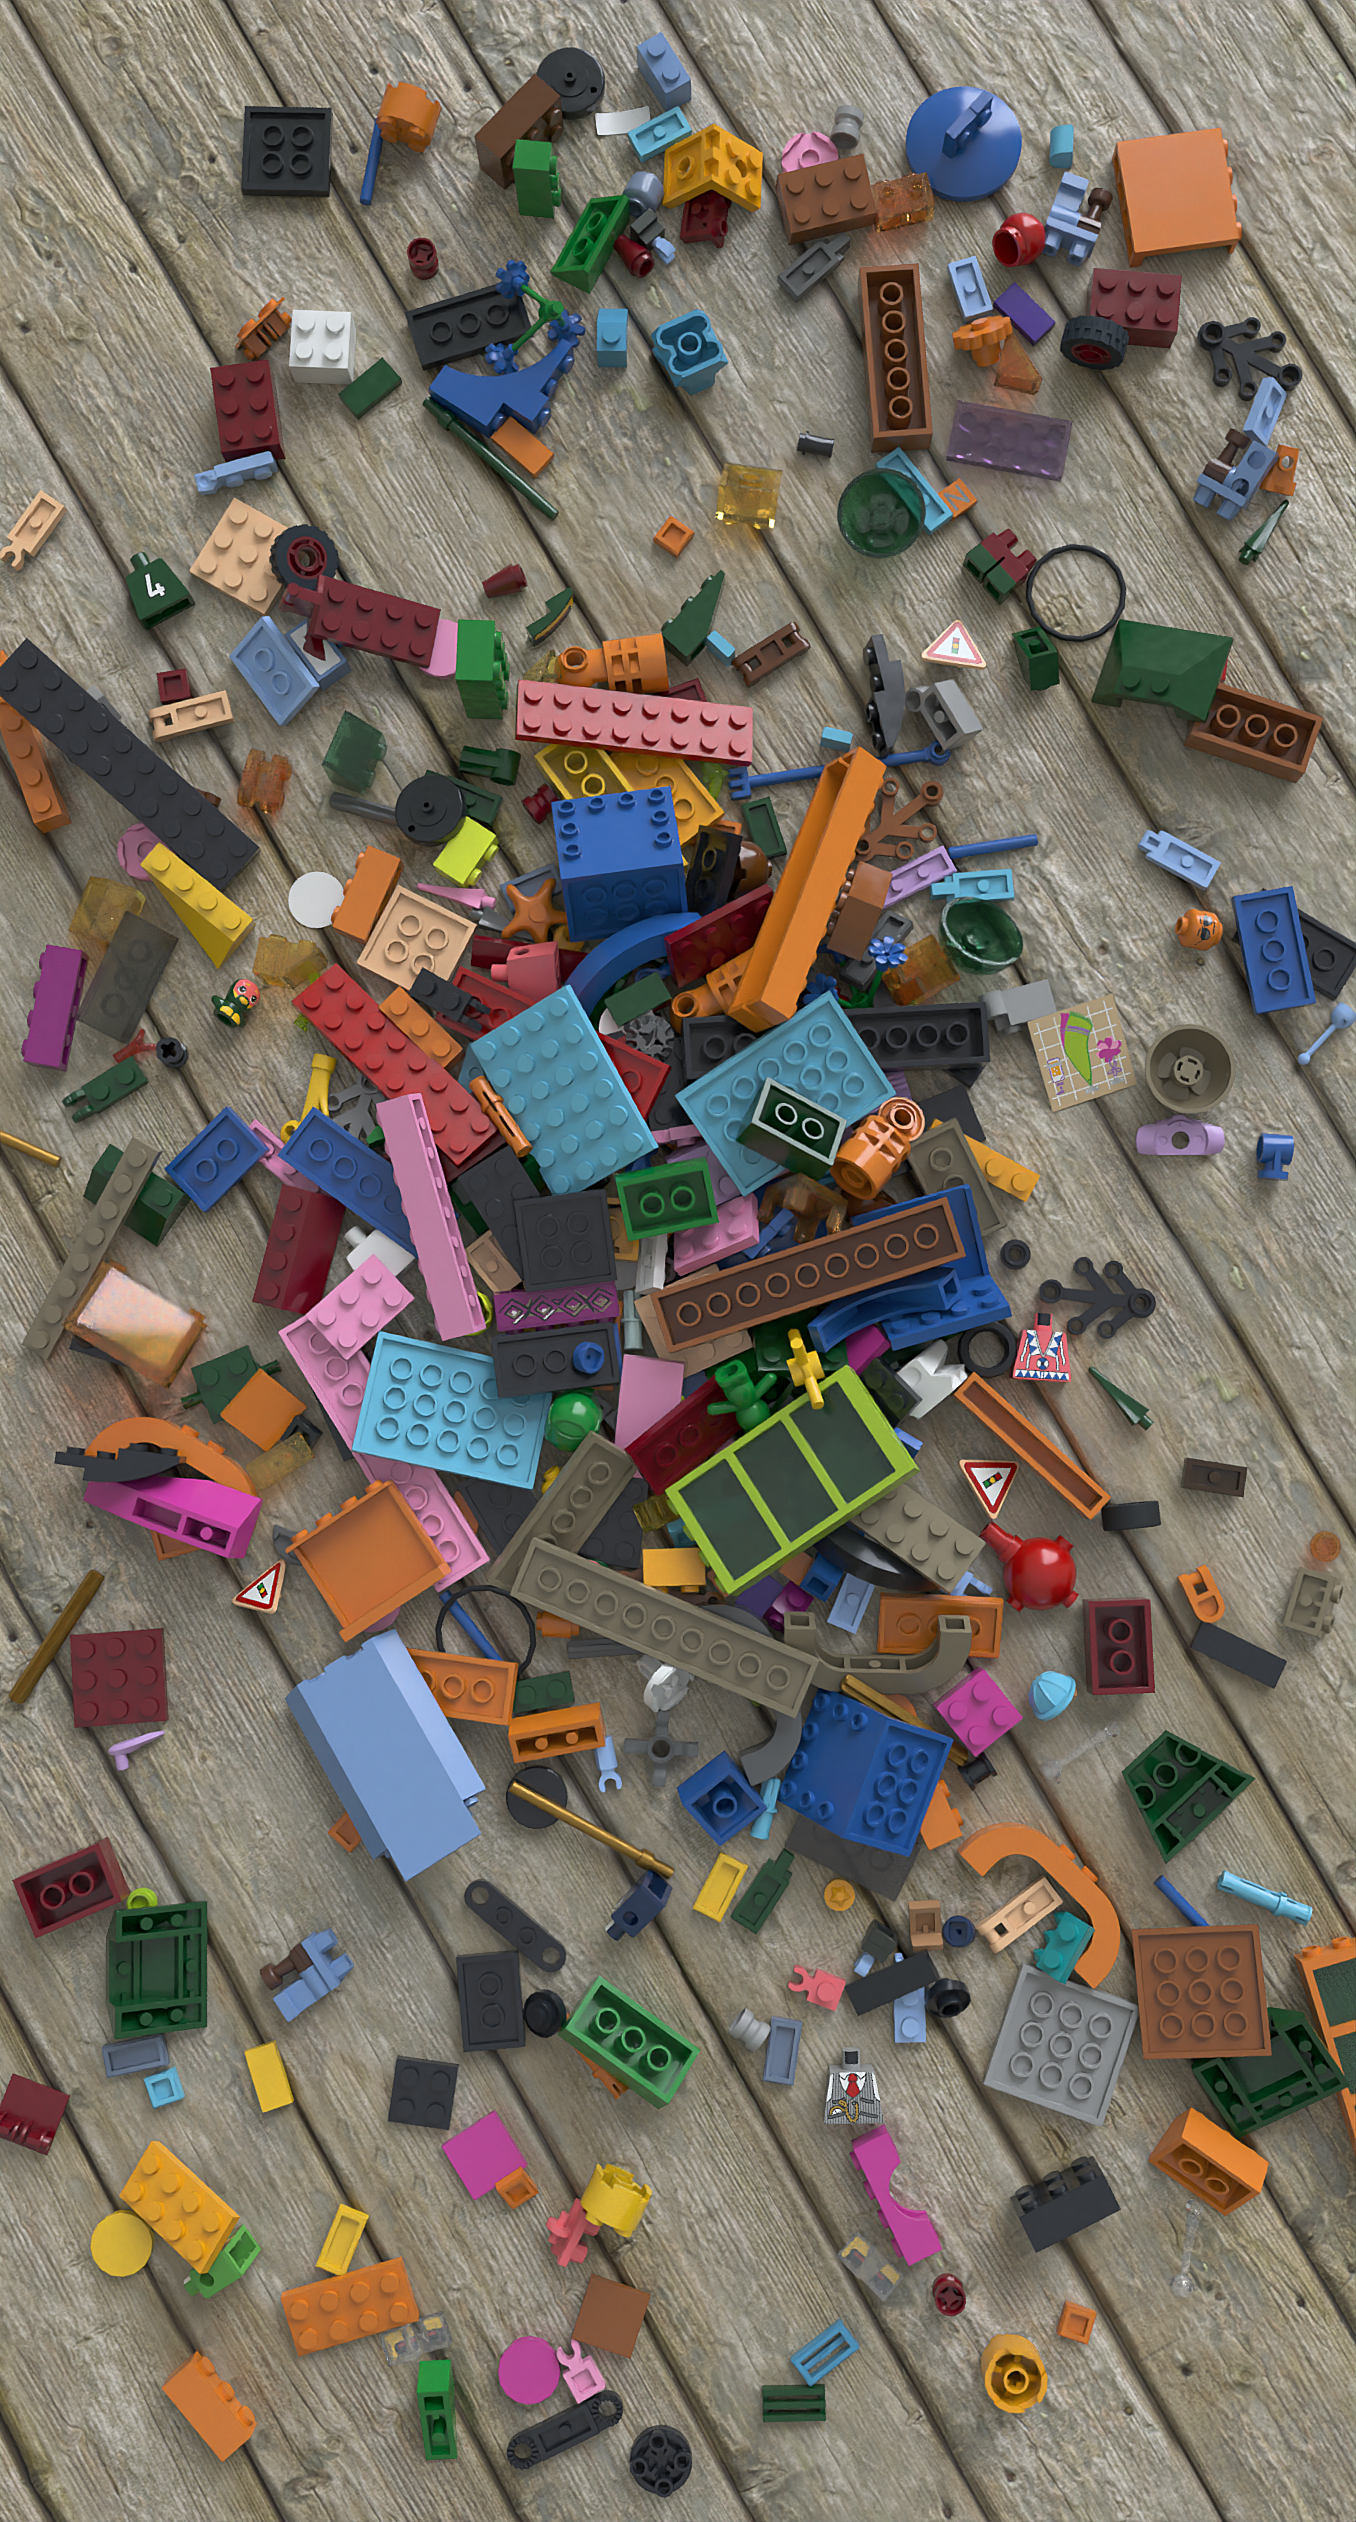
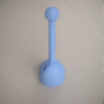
[1298,1002,1356,1065]

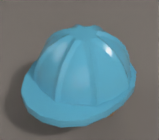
[1028,1671,1078,1721]

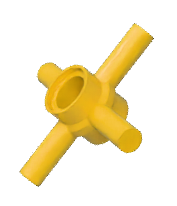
[786,1329,825,1409]

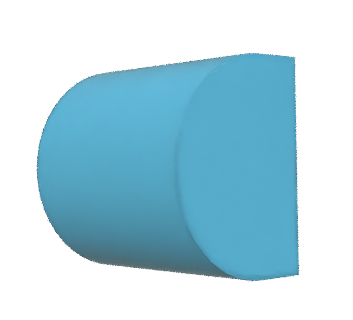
[1049,124,1074,168]

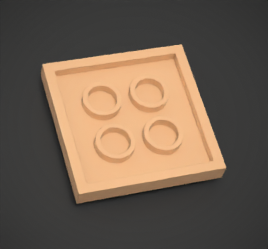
[189,498,306,616]
[356,885,478,991]
[633,1263,753,1379]

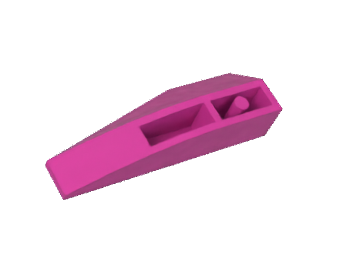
[83,1476,264,1558]

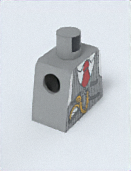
[822,2047,884,2124]

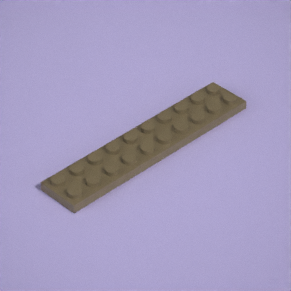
[510,1537,820,1718]

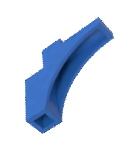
[429,339,575,439]
[807,1267,963,1353]

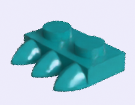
[1033,1911,1095,1984]

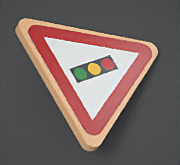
[921,620,986,670]
[958,1459,1019,1520]
[232,1559,287,1614]

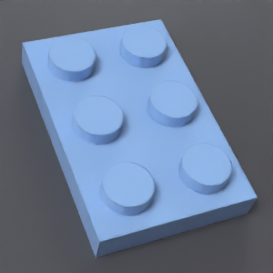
[229,616,320,726]

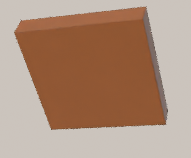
[571,2273,650,2359]

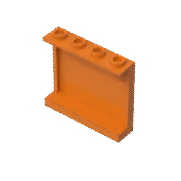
[1112,127,1242,268]
[284,1479,452,1642]

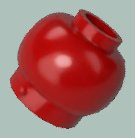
[992,212,1046,268]

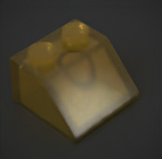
[715,462,783,529]
[68,876,146,952]

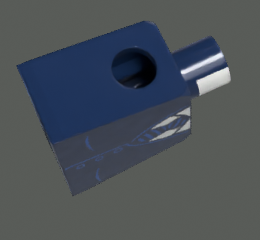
[605,1869,673,1941]

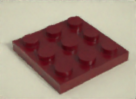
[70,1628,169,1728]

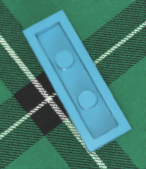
[875,447,953,536]

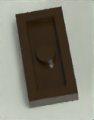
[1180,1458,1248,1497]

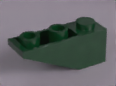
[660,570,725,667]

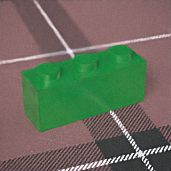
[513,139,562,219]

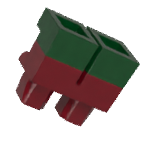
[963,529,1037,605]

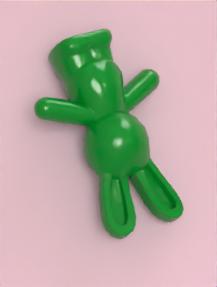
[707,1360,790,1458]

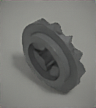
[626,1015,675,1061]

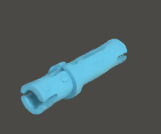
[1217,1870,1312,1926]

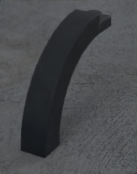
[787,1467,940,1592]

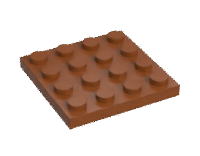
[1132,1924,1272,2060]

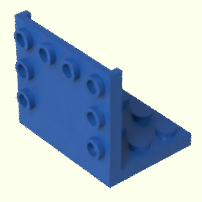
[551,786,688,943]
[850,1184,1012,1351]
[777,1688,954,1857]

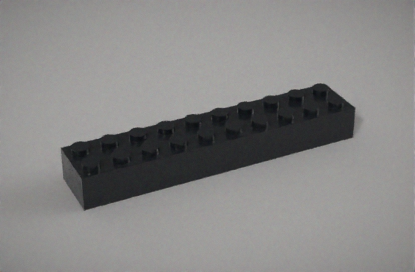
[0,638,261,894]
[680,1002,990,1084]

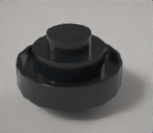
[924,1978,971,2018]
[523,1989,567,2038]

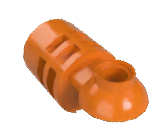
[552,633,669,694]
[669,947,753,1034]
[829,1096,925,1200]

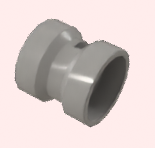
[830,105,864,149]
[728,2008,771,2053]

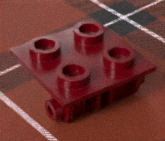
[0,2073,70,2156]

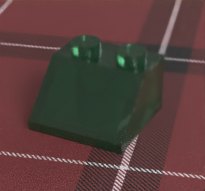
[322,710,388,795]

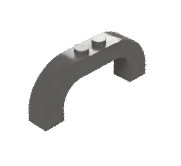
[695,1600,802,1786]

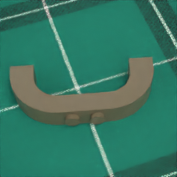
[783,1612,972,1695]

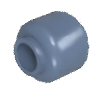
[622,171,664,219]

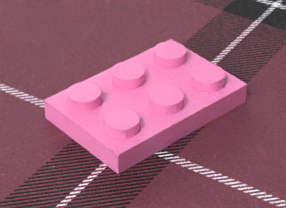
[674,1192,759,1276]
[305,1254,415,1361]

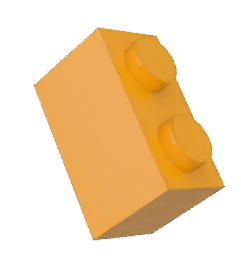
[642,1548,706,1594]

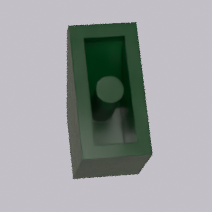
[1012,627,1060,691]

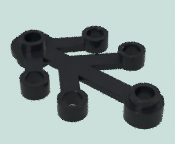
[1197,317,1303,401]
[1038,1257,1156,1339]

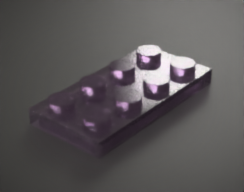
[946,400,1073,482]

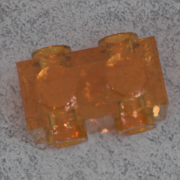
[871,172,935,234]

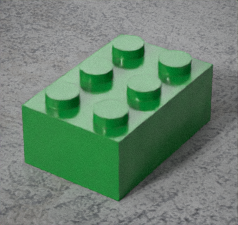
[615,1156,719,1241]

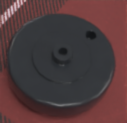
[536,47,605,120]
[395,775,467,847]

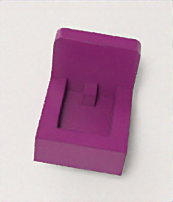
[762,1580,814,1634]

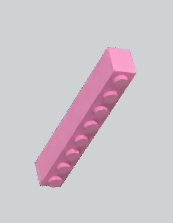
[376,1093,487,1341]

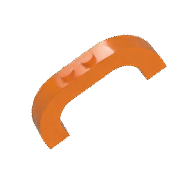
[85,1417,258,1537]
[957,1822,1120,1989]

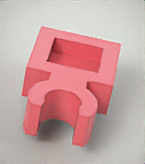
[788,1965,846,2011]

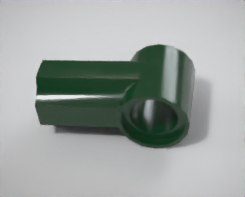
[459,746,521,786]

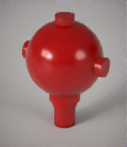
[978,1520,1079,1613]

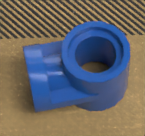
[1256,1133,1294,1181]

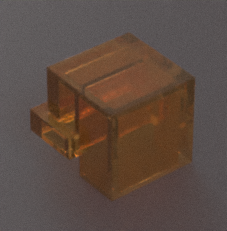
[882,934,961,1006]

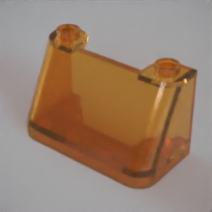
[61,1259,208,1389]

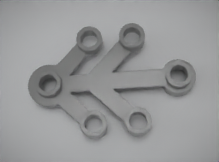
[328,1073,386,1156]

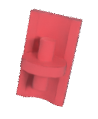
[546,2198,601,2267]

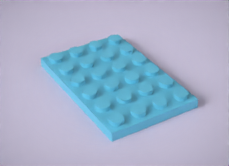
[470,985,659,1195]
[675,991,897,1197]
[351,1331,553,1491]

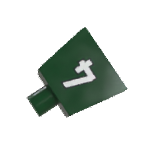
[125,552,196,630]

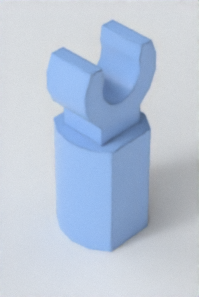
[593,1735,622,1792]

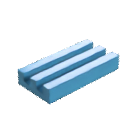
[791,2318,860,2387]

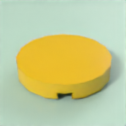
[90,2209,155,2277]

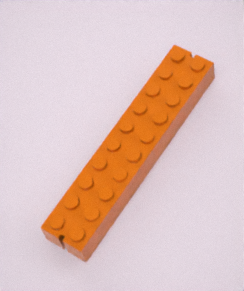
[727,746,887,1033]

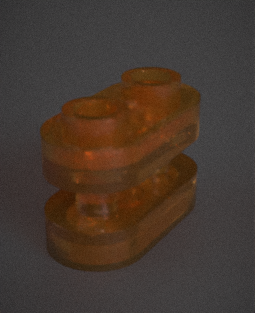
[237,748,292,814]

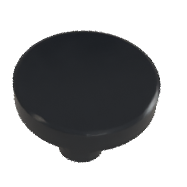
[506,1765,568,1829]
[630,2425,692,2498]

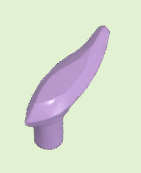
[107,1731,164,1770]

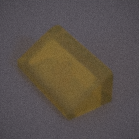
[522,650,561,684]

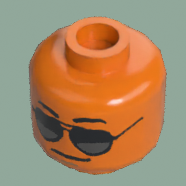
[1175,909,1223,951]

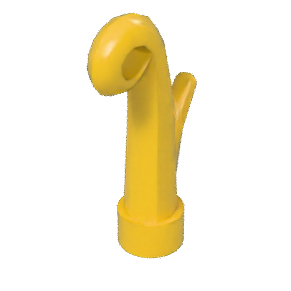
[280,1053,337,1144]

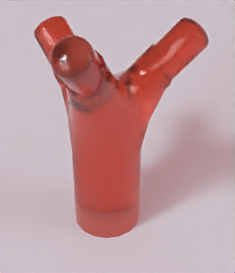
[113,1029,157,1063]

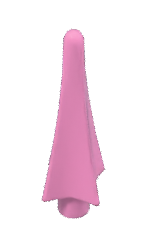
[417,883,496,911]

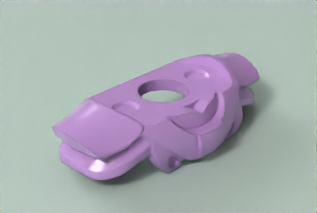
[1135,1114,1225,1155]

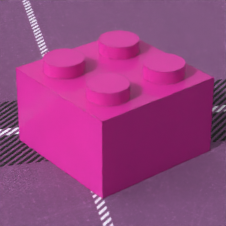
[932,1666,1023,1757]

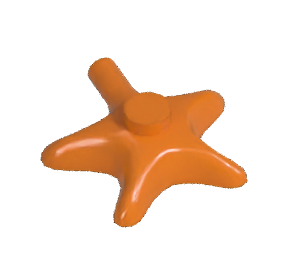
[501,878,568,944]

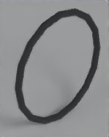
[1026,544,1127,642]
[435,1585,537,1678]

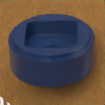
[943,1915,976,1948]

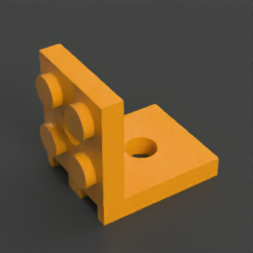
[662,123,763,212]

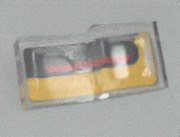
[836,2231,905,2302]
[379,2311,453,2367]

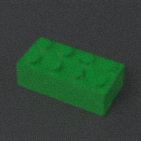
[455,619,510,720]
[557,1976,700,2109]

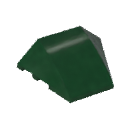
[1121,1730,1256,1864]

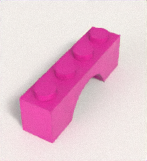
[849,2124,942,2266]

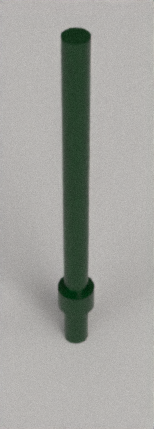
[422,396,559,521]

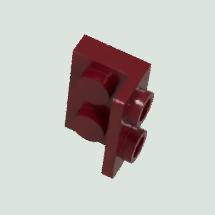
[680,189,732,248]

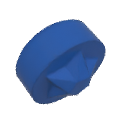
[573,1342,604,1374]

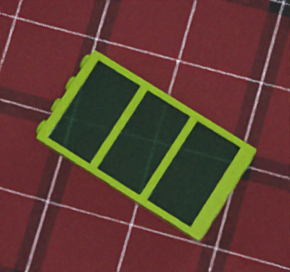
[665,1364,920,1596]

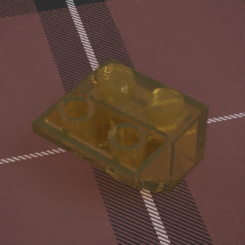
[252,934,329,989]

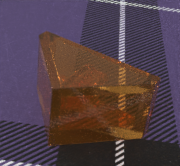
[993,333,1043,395]

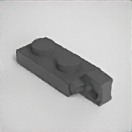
[777,231,851,303]

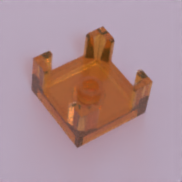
[756,1172,849,1244]

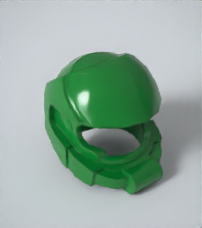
[544,1388,603,1452]

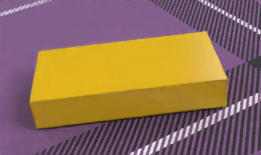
[693,1851,748,1923]
[244,2040,294,2113]
[315,2203,369,2276]

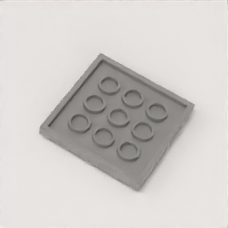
[982,1962,1139,2127]

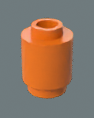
[536,1610,580,1638]

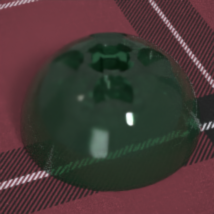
[837,468,926,559]
[938,896,1023,976]

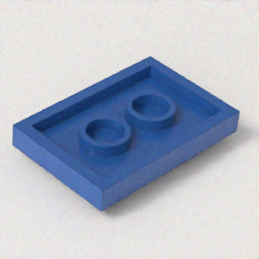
[164,1106,270,1213]

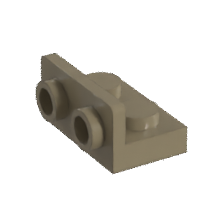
[1283,1567,1343,1638]

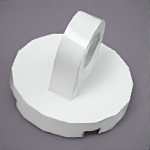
[636,1654,695,1712]

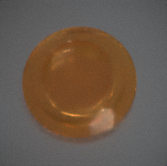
[1309,1531,1341,1562]

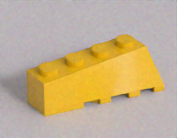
[140,842,257,970]

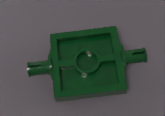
[181,1345,282,1424]

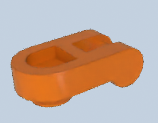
[1177,1564,1225,1623]

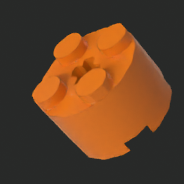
[376,82,442,153]

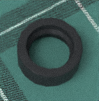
[957,1322,1017,1379]
[1101,1501,1161,1531]

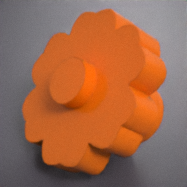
[952,315,1013,367]

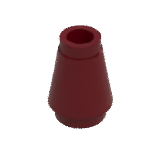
[613,234,654,278]
[482,564,528,599]

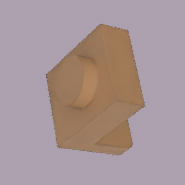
[908,1899,943,1952]

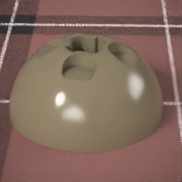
[1145,1024,1236,1114]

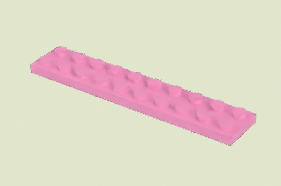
[278,1316,491,1593]

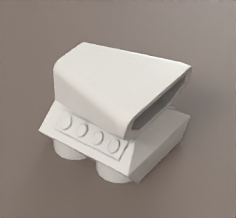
[897,1339,969,1420]

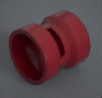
[407,237,439,280]
[521,783,559,825]
[932,2273,966,2316]

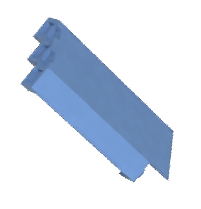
[284,1629,486,1882]

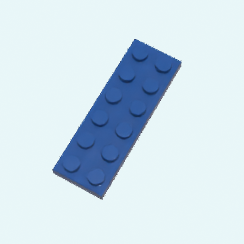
[277,1107,461,1259]

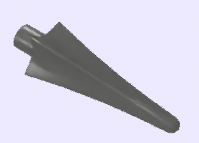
[469,906,534,943]

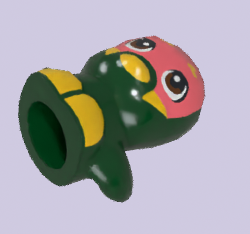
[211,979,260,1028]

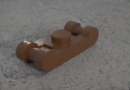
[731,622,811,688]

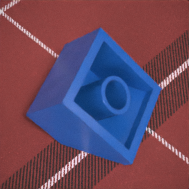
[677,1750,768,1847]

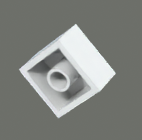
[289,310,356,385]

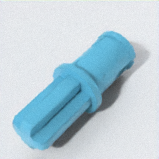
[749,1776,781,1840]

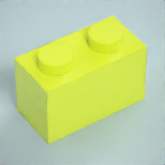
[433,816,499,888]

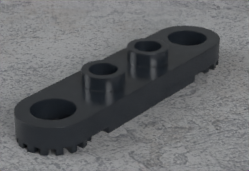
[464,1879,567,1972]
[507,2390,623,2470]

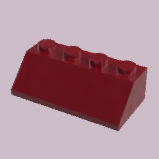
[252,1184,346,1315]

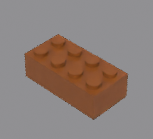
[1183,682,1324,783]

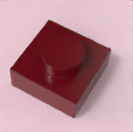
[156,668,192,705]

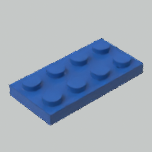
[1231,886,1316,1015]

